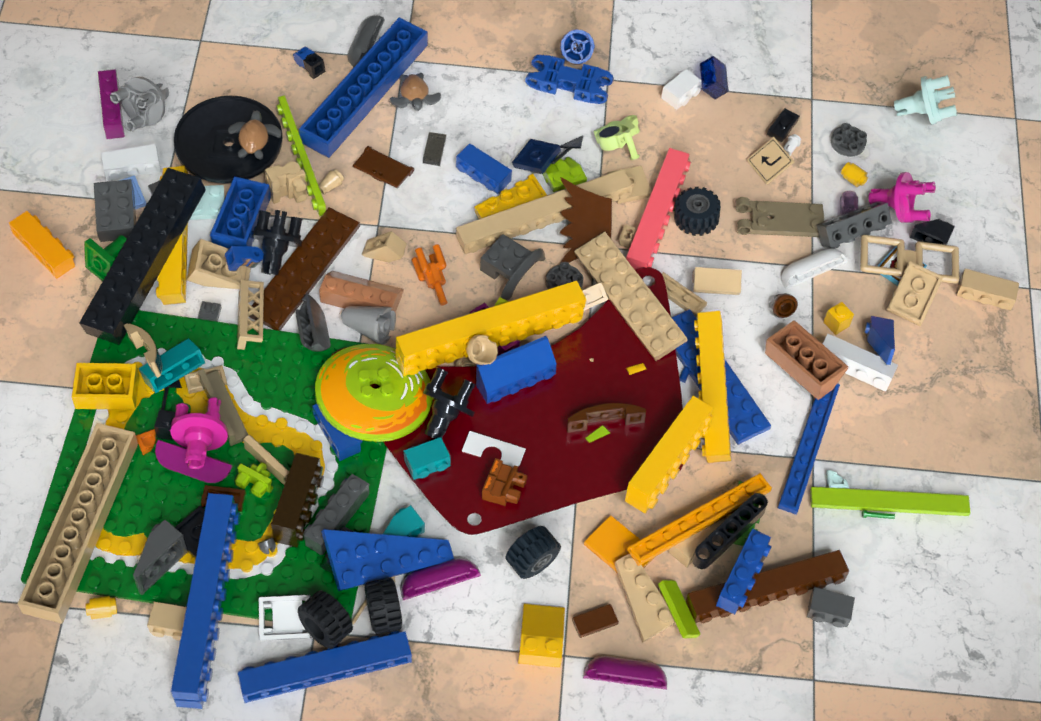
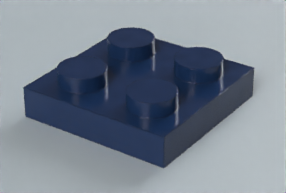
[512,139,561,174]

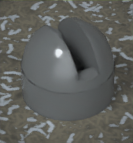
[258,537,276,554]

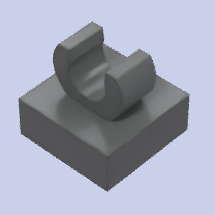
[198,301,222,322]

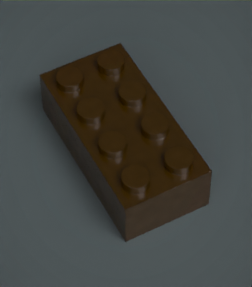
[271,453,324,548]

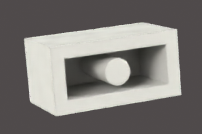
[661,69,702,110]

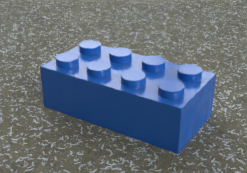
[210,177,271,249]

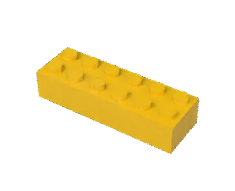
[625,396,713,514]

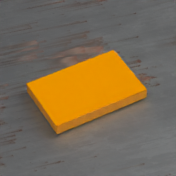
[584,515,656,572]

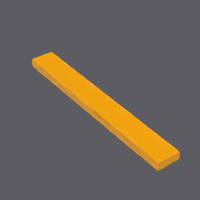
[627,473,772,566]

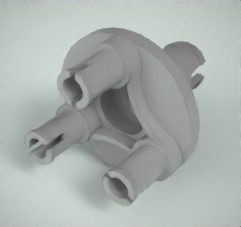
[110,77,169,132]

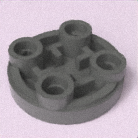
[831,123,867,157]
[546,262,583,289]

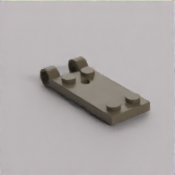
[735,197,825,237]

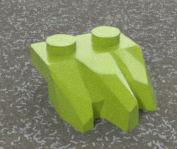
[542,155,587,192]

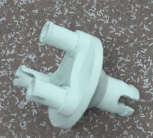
[894,75,957,124]

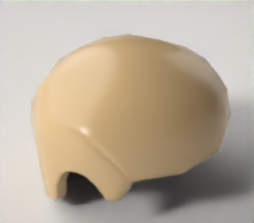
[466,335,498,365]

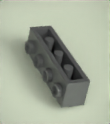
[817,201,892,249]
[304,474,369,556]

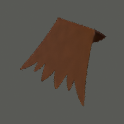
[560,177,612,263]

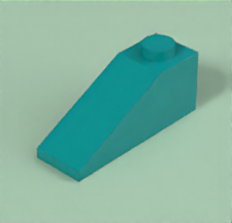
[383,505,425,537]

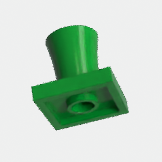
[84,235,127,282]

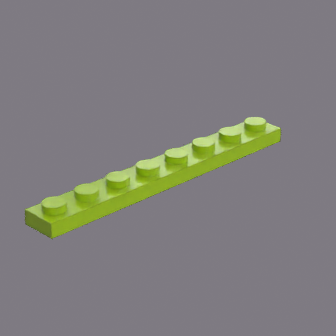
[276,95,326,217]

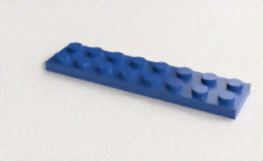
[672,310,771,445]

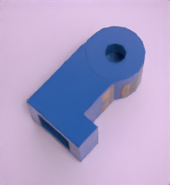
[225,246,264,271]

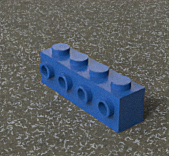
[716,528,772,615]

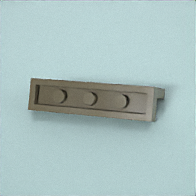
[198,369,248,446]

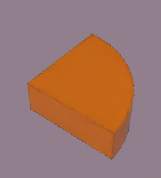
[136,429,156,455]

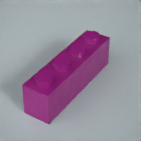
[98,69,125,139]

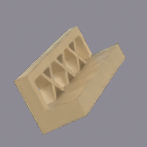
[237,280,264,350]

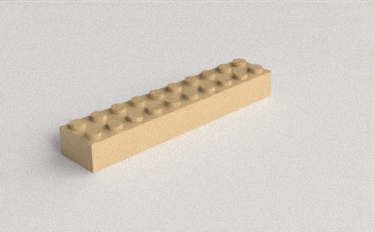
[17,423,138,624]

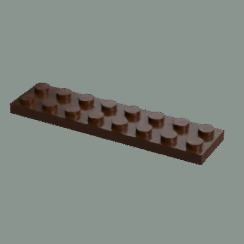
[248,207,360,331]

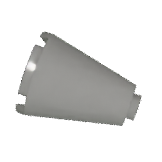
[341,306,396,344]

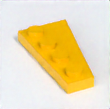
[474,174,547,219]

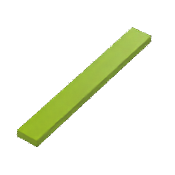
[810,487,971,516]

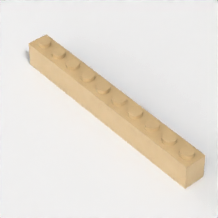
[456,169,633,254]

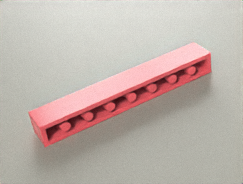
[626,148,691,270]

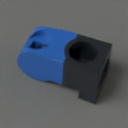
[293,47,326,79]

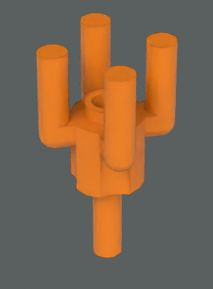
[412,244,448,306]

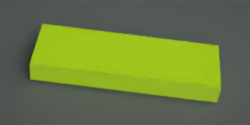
[658,580,701,638]

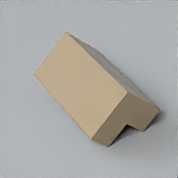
[692,267,742,295]

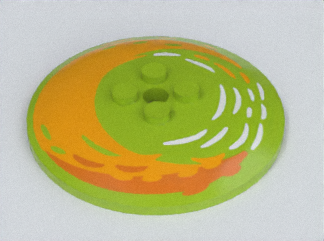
[315,344,433,442]

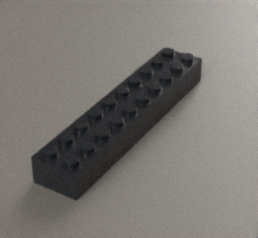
[79,168,206,345]

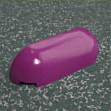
[155,440,233,483]
[401,558,481,601]
[583,656,667,690]

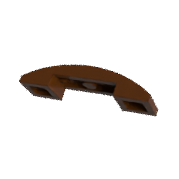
[567,403,646,433]

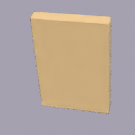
[886,261,943,326]

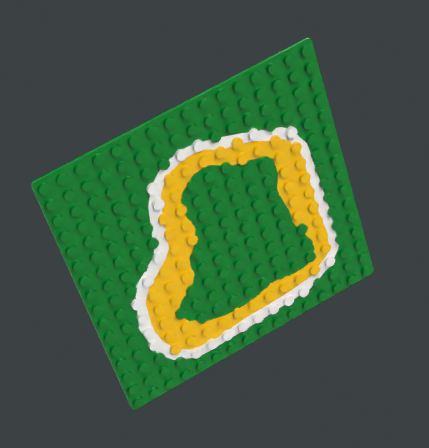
[21,310,394,622]

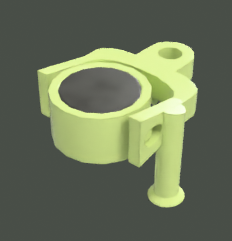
[594,115,640,160]

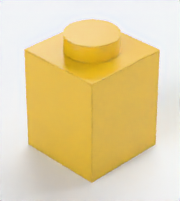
[824,302,854,335]

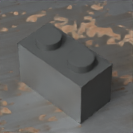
[807,587,855,628]

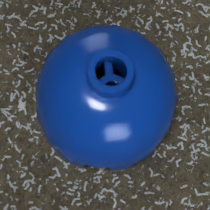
[560,29,595,64]

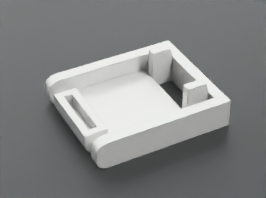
[259,595,311,641]

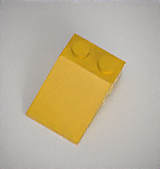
[518,604,565,668]

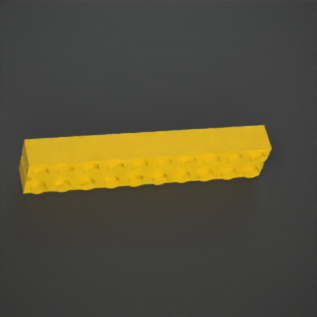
[395,281,586,376]

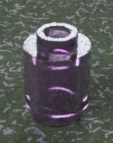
[840,191,858,215]

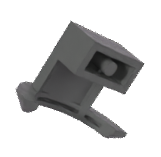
[480,234,545,300]

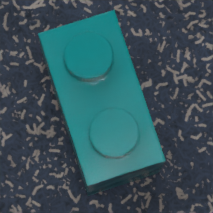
[404,437,451,480]

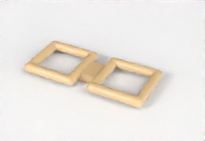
[860,235,959,284]

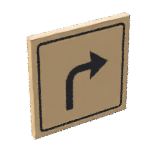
[746,137,795,185]

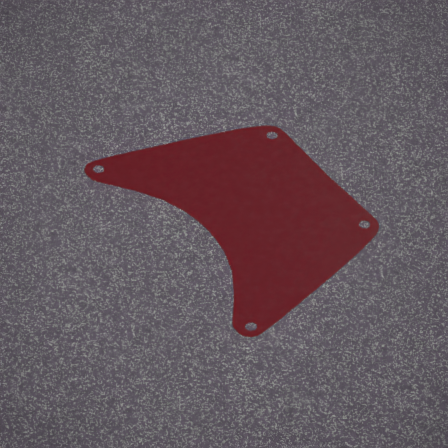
[332,267,683,535]

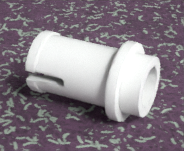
[783,134,801,156]

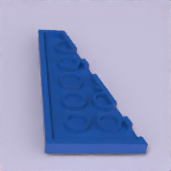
[321,529,454,592]

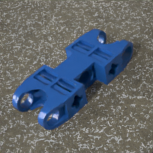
[525,55,614,104]

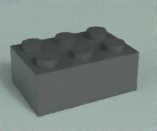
[94,179,136,242]

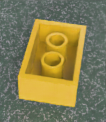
[72,363,140,410]

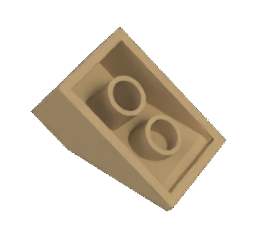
[187,239,251,289]

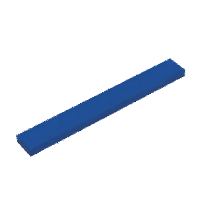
[778,384,840,515]

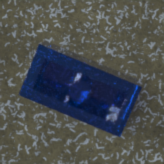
[700,56,729,99]

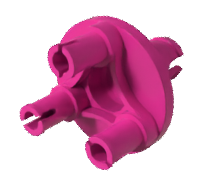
[869,172,936,223]
[170,398,228,469]

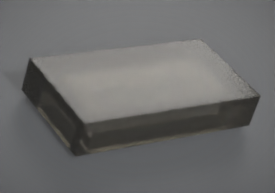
[423,132,446,166]

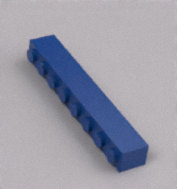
[238,631,412,703]

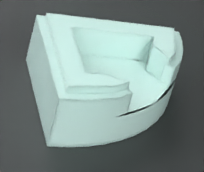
[826,470,849,489]

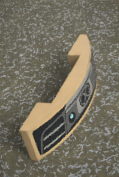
[124,324,162,378]

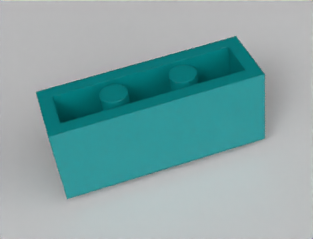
[139,338,205,393]

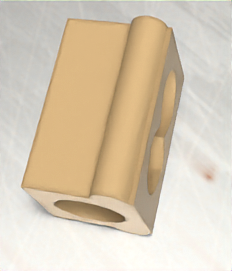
[619,225,637,248]

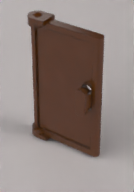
[353,146,415,189]

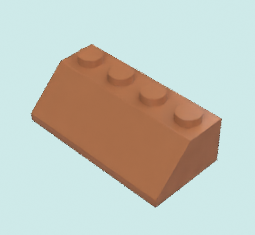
[319,271,404,313]
[765,320,849,400]

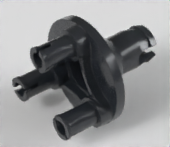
[250,210,303,275]
[423,367,476,439]

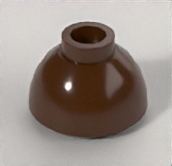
[772,293,798,318]

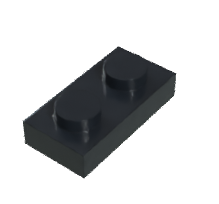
[767,108,800,142]

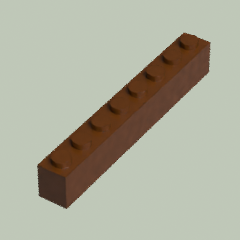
[685,550,849,623]

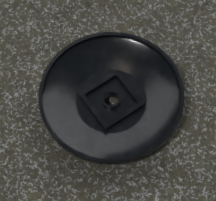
[174,96,283,183]

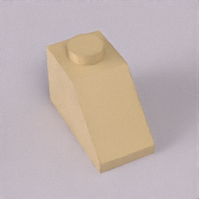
[362,231,407,263]

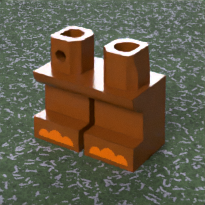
[482,458,527,506]

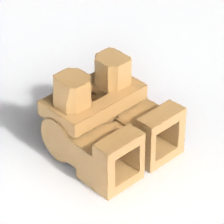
[265,162,307,204]

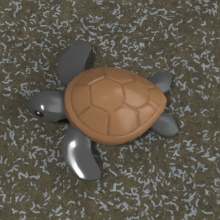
[390,73,441,111]
[228,111,281,159]

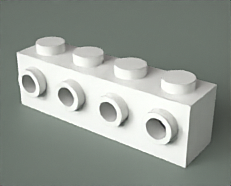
[823,334,898,391]

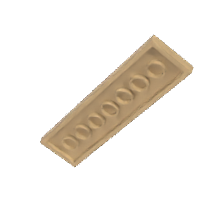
[574,232,688,361]

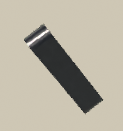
[692,493,768,569]

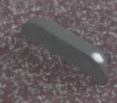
[348,15,384,67]
[296,294,331,352]

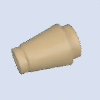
[318,169,344,195]

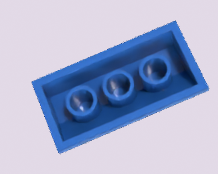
[476,336,556,404]

